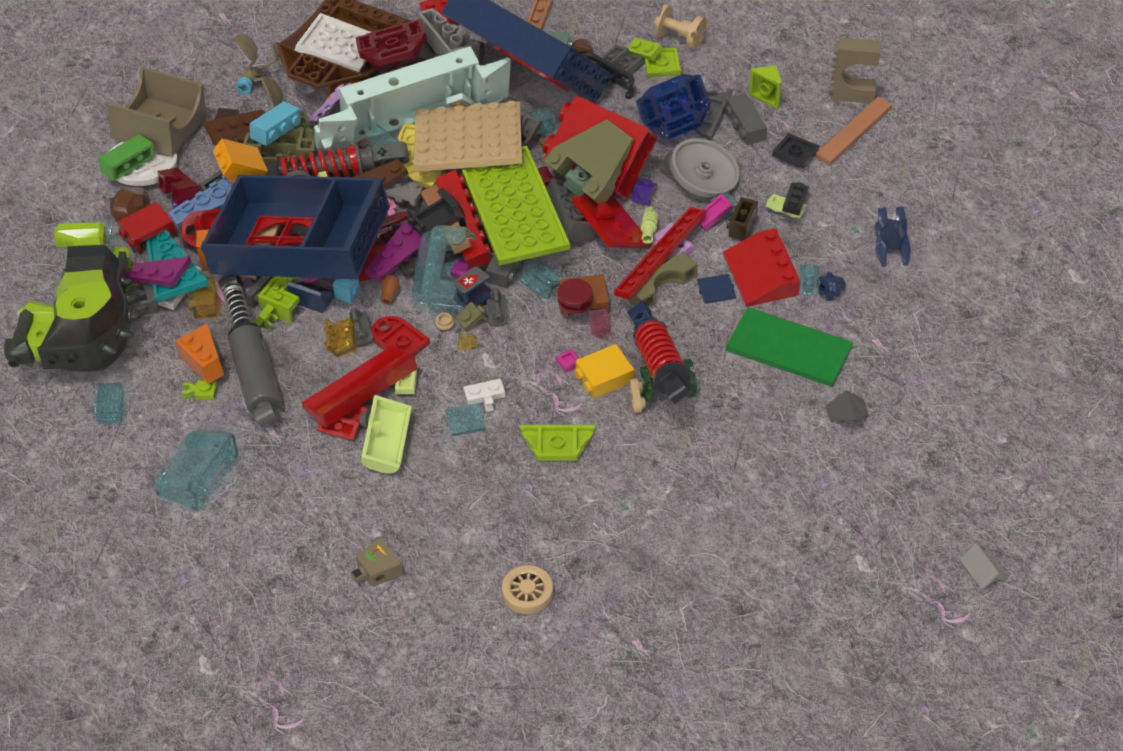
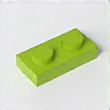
[628,37,663,61]

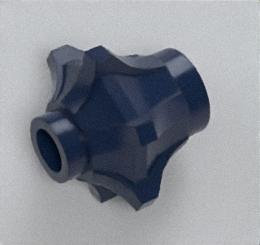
[818,272,846,301]

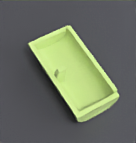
[361,395,412,474]

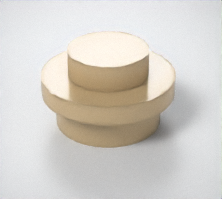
[435,313,454,330]

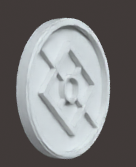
[110,142,177,186]

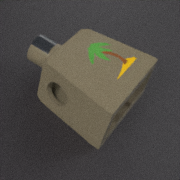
[350,537,403,586]

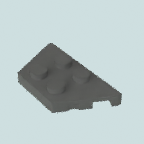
[683,89,732,140]

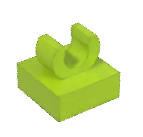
[253,303,278,329]

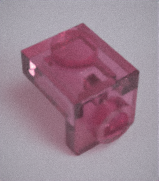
[588,309,611,336]

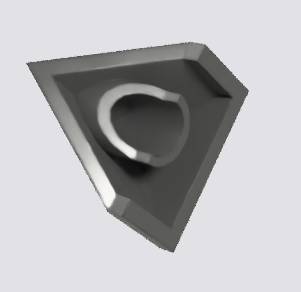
[826,390,869,422]

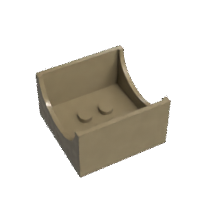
[107,67,207,156]

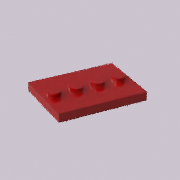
[572,195,652,249]

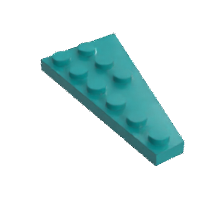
[146,230,210,303]

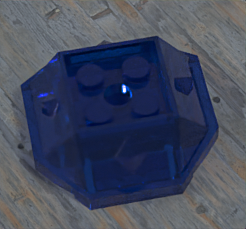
[636,74,711,140]

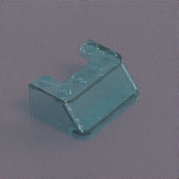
[411,225,476,307]

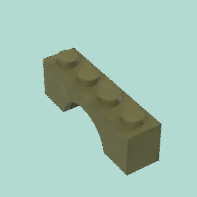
[627,251,698,307]

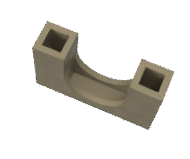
[829,37,881,104]

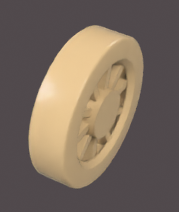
[502,565,553,615]

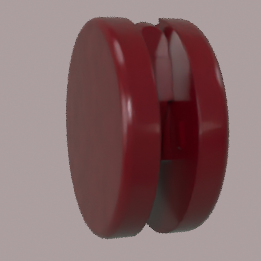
[558,278,593,314]

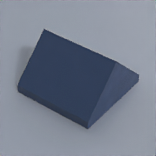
[287,281,335,313]

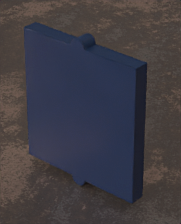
[697,274,736,304]

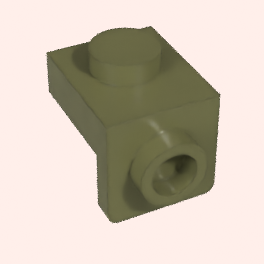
[456,302,489,331]

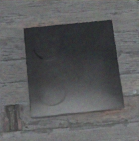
[772,133,820,169]

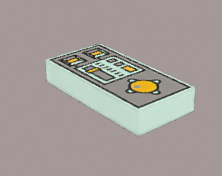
[446,93,477,107]

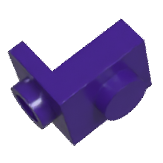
[632,178,657,205]

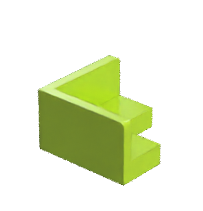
[258,277,300,323]

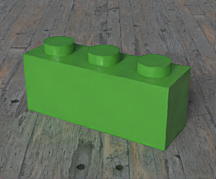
[98,134,155,181]

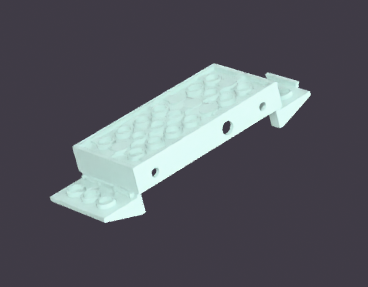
[314,46,511,155]

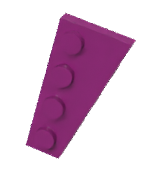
[364,222,435,282]

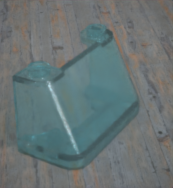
[154,430,238,512]

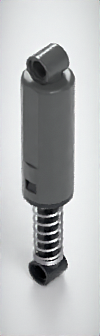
[218,275,281,427]

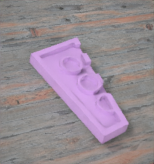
[308,83,351,127]

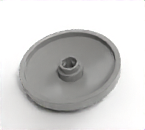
[670,138,740,198]

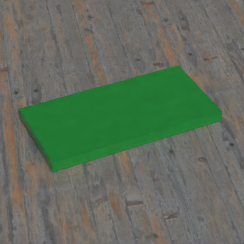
[726,307,853,387]

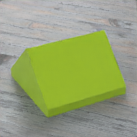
[749,65,782,109]

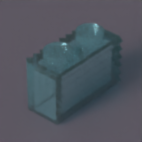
[92,382,124,424]

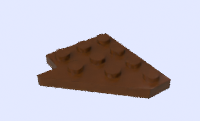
[203,109,265,146]

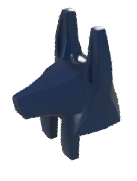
[874,207,911,266]

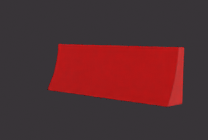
[301,345,417,428]

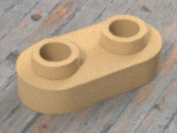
[629,378,645,413]

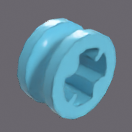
[236,77,253,94]

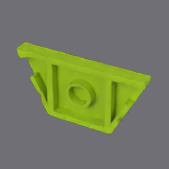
[520,425,595,461]

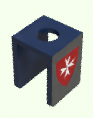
[451,266,492,307]

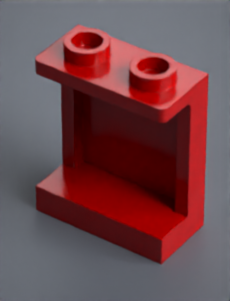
[118,202,177,253]

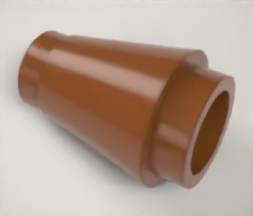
[381,276,400,305]

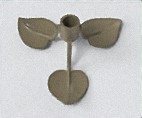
[232,34,285,107]

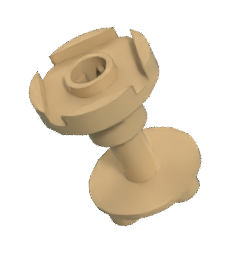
[654,4,708,50]

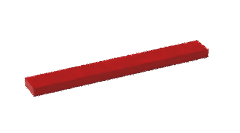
[614,207,706,300]

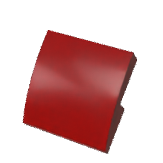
[317,406,368,441]

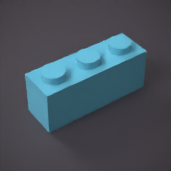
[249,102,301,146]

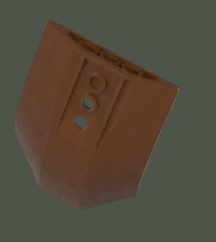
[277,0,412,89]

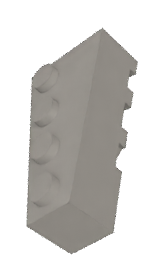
[417,8,480,60]

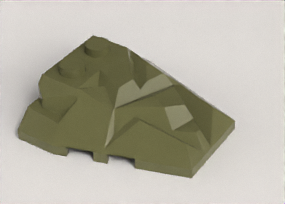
[243,108,315,165]

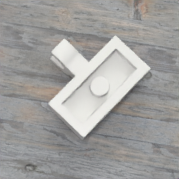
[463,379,505,412]

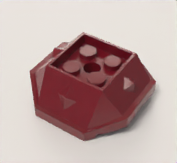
[355,19,427,72]

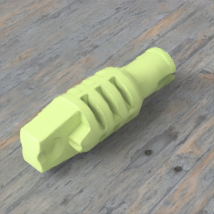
[641,206,658,244]

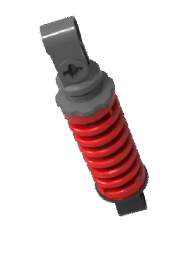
[266,141,410,177]

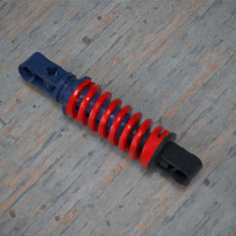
[627,300,691,405]

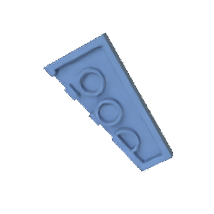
[169,176,233,228]

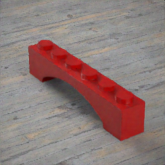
[436,170,492,269]

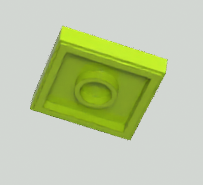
[644,47,681,78]

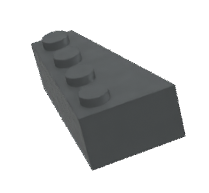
[546,178,597,242]

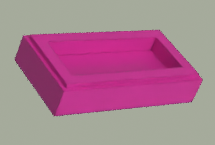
[700,193,733,231]

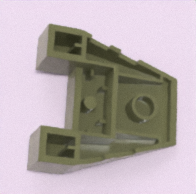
[544,120,634,204]

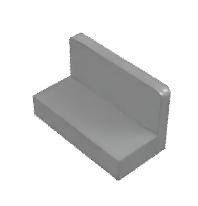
[960,543,1009,589]

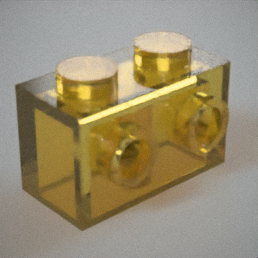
[188,277,217,319]

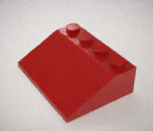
[723,228,800,307]

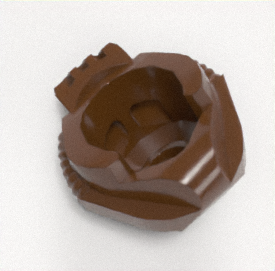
[110,187,150,222]

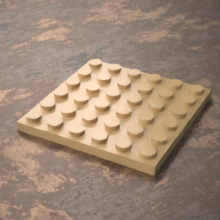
[414,101,522,172]

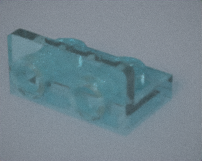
[520,261,564,299]

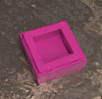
[556,349,580,373]

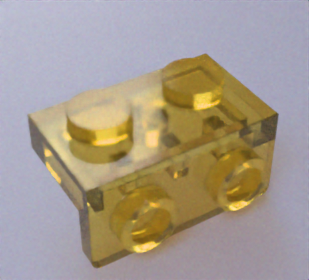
[324,317,356,358]

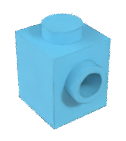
[333,278,361,304]

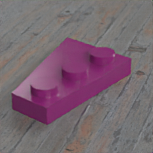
[126,257,192,287]

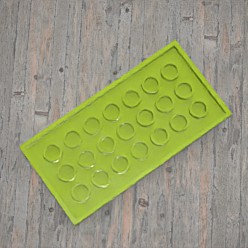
[460,145,570,266]

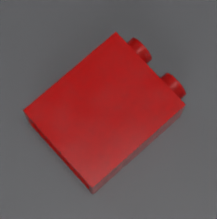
[543,95,658,201]

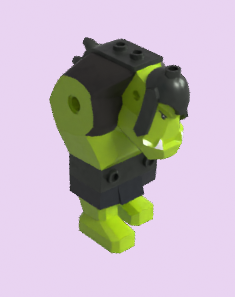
[4,222,143,372]

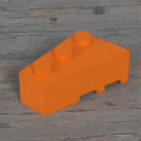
[175,323,224,384]

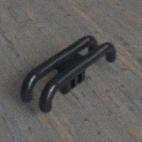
[582,52,635,99]

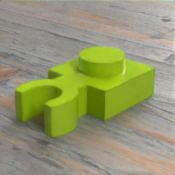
[181,380,217,401]

